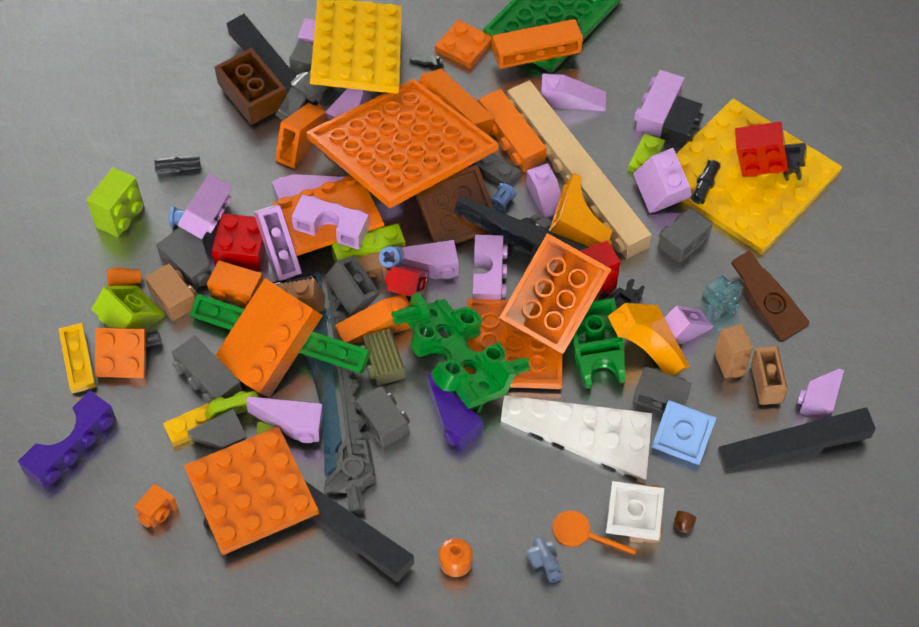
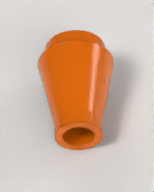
[107,267,142,286]

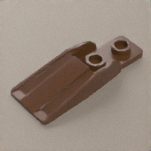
[731,251,810,341]

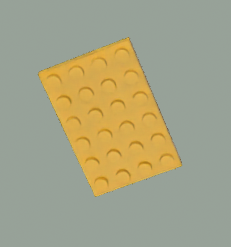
[310,0,402,94]

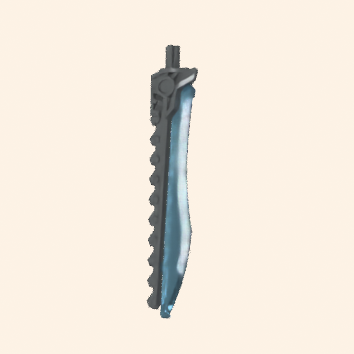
[307,271,376,515]

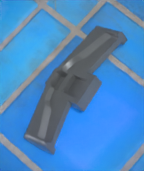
[276,71,327,120]

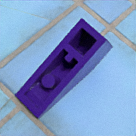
[427,374,483,450]

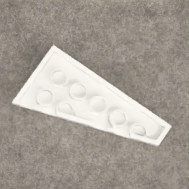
[501,395,652,484]

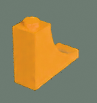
[549,173,612,247]
[608,303,690,377]

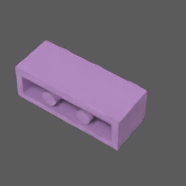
[634,70,685,138]
[178,173,233,239]
[254,204,302,281]

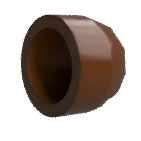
[674,511,697,532]

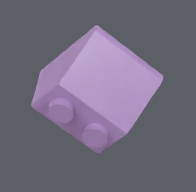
[633,148,692,214]

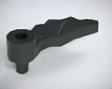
[409,54,444,70]

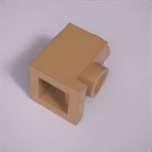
[356,252,387,284]

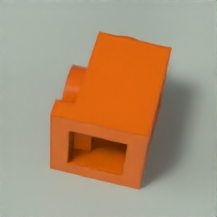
[134,483,178,528]

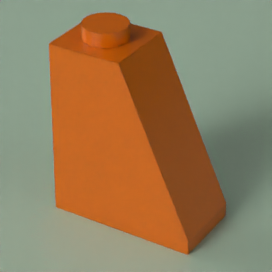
[275,103,326,169]

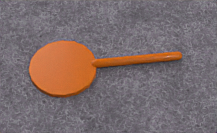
[552,510,636,554]

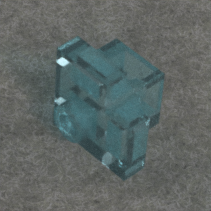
[702,275,744,324]

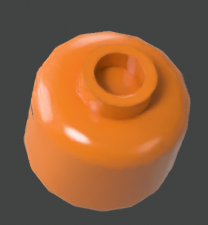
[439,538,473,577]

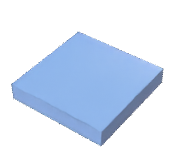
[652,400,717,465]

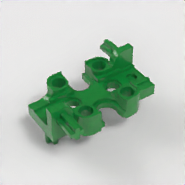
[391,293,531,414]

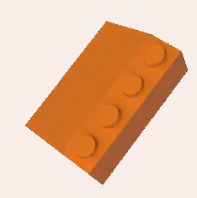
[272,175,384,256]
[498,233,611,354]
[215,278,323,397]

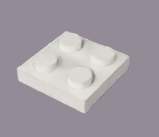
[606,481,664,541]

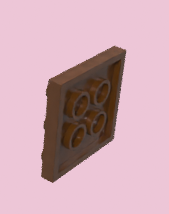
[415,164,494,245]

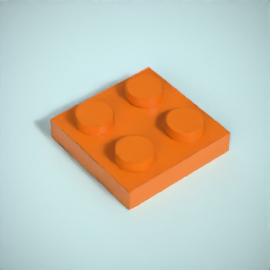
[435,19,493,69]
[95,328,146,378]

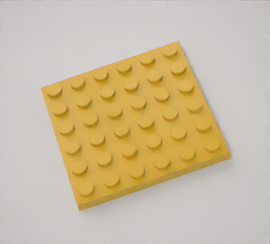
[676,98,842,255]

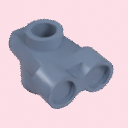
[526,537,563,583]

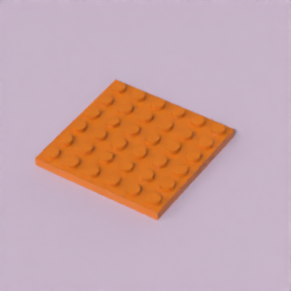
[307,79,498,208]

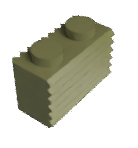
[360,328,405,386]

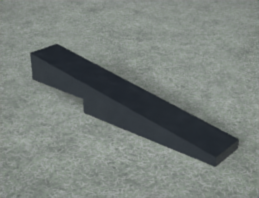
[227,14,319,107]
[454,196,589,257]
[718,407,876,471]
[304,480,414,583]

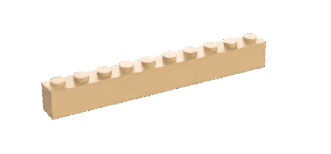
[507,80,652,259]

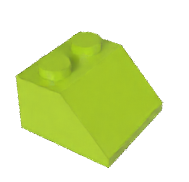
[91,285,165,330]

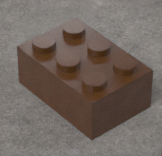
[214,48,287,125]

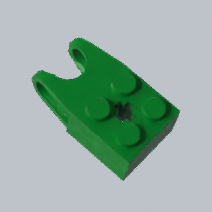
[571,298,625,389]

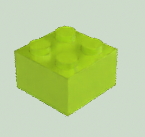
[86,167,144,237]

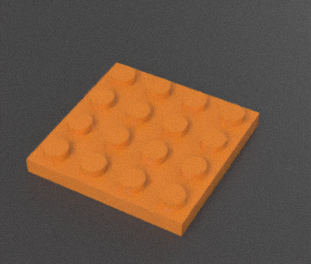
[464,299,562,389]
[184,426,319,555]

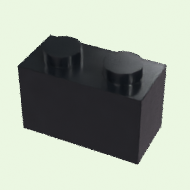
[660,96,704,148]

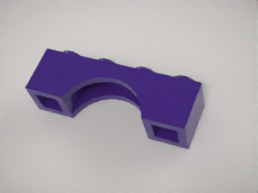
[18,390,116,489]

